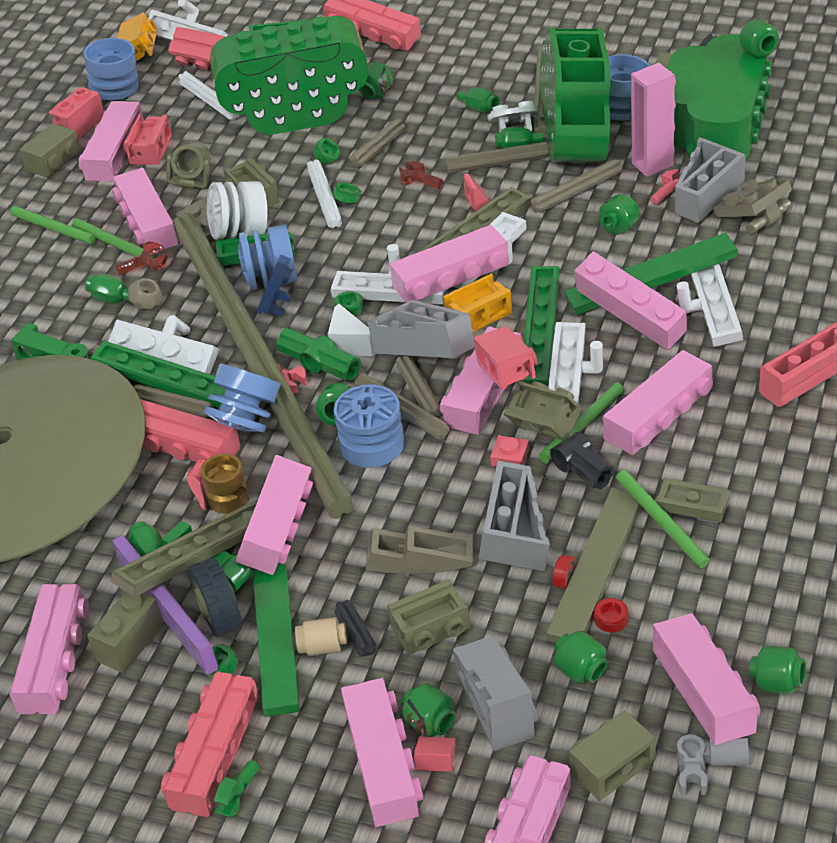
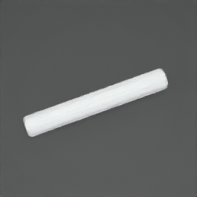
[178,71,240,121]
[307,159,342,229]

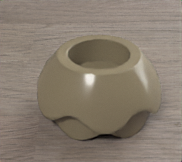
[127,278,162,310]

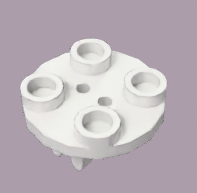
[487,101,539,132]

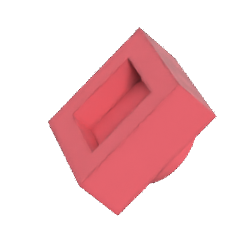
[490,435,529,467]

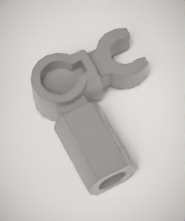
[676,734,749,795]

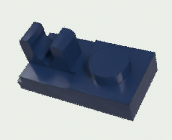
[256,255,293,316]

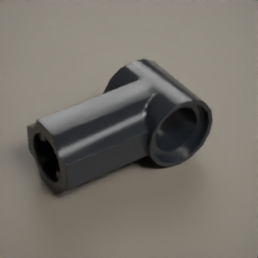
[550,432,614,490]

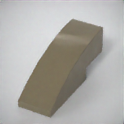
[365,525,473,574]

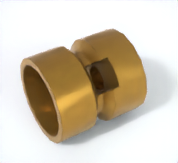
[201,453,248,514]

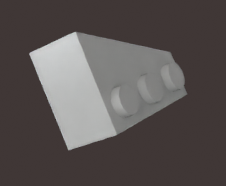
[675,137,746,223]
[367,300,475,359]
[479,460,550,571]
[453,635,538,751]

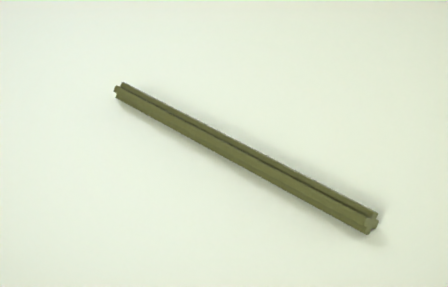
[173,213,354,519]

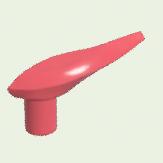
[187,458,207,511]

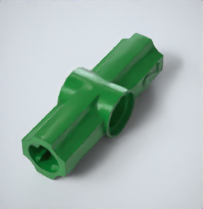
[276,328,361,382]

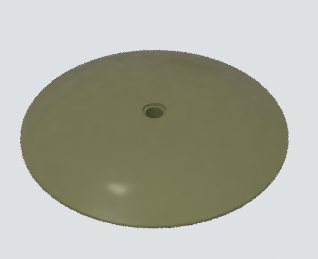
[0,355,146,562]

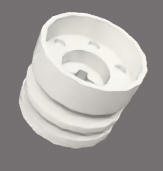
[207,181,267,240]

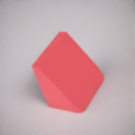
[463,173,490,211]
[414,737,456,772]

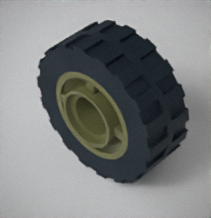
[188,557,243,637]

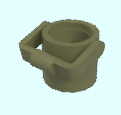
[166,141,211,189]

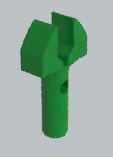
[214,760,260,817]

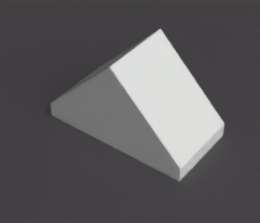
[328,304,376,357]

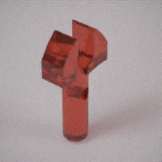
[399,161,444,189]
[116,241,168,275]

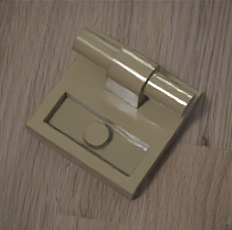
[713,178,792,234]

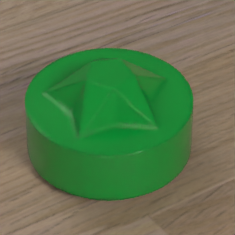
[313,138,340,165]
[333,182,361,204]
[334,291,363,316]
[207,644,238,679]

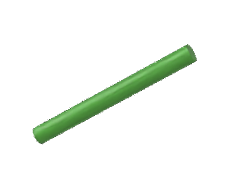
[10,206,96,245]
[72,218,155,263]
[539,382,624,463]
[616,470,710,568]

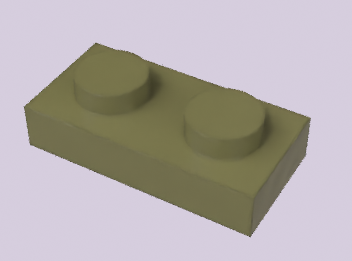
[656,478,729,522]

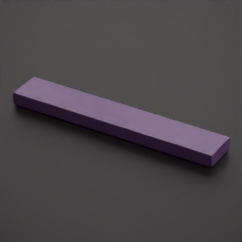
[112,536,218,675]

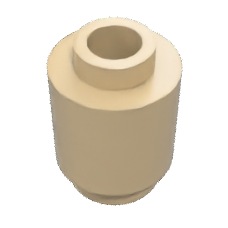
[295,617,347,656]

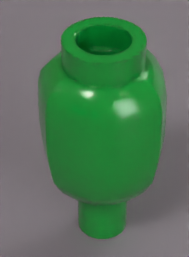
[457,87,500,113]
[495,127,543,149]
[85,273,130,304]
[128,521,163,557]

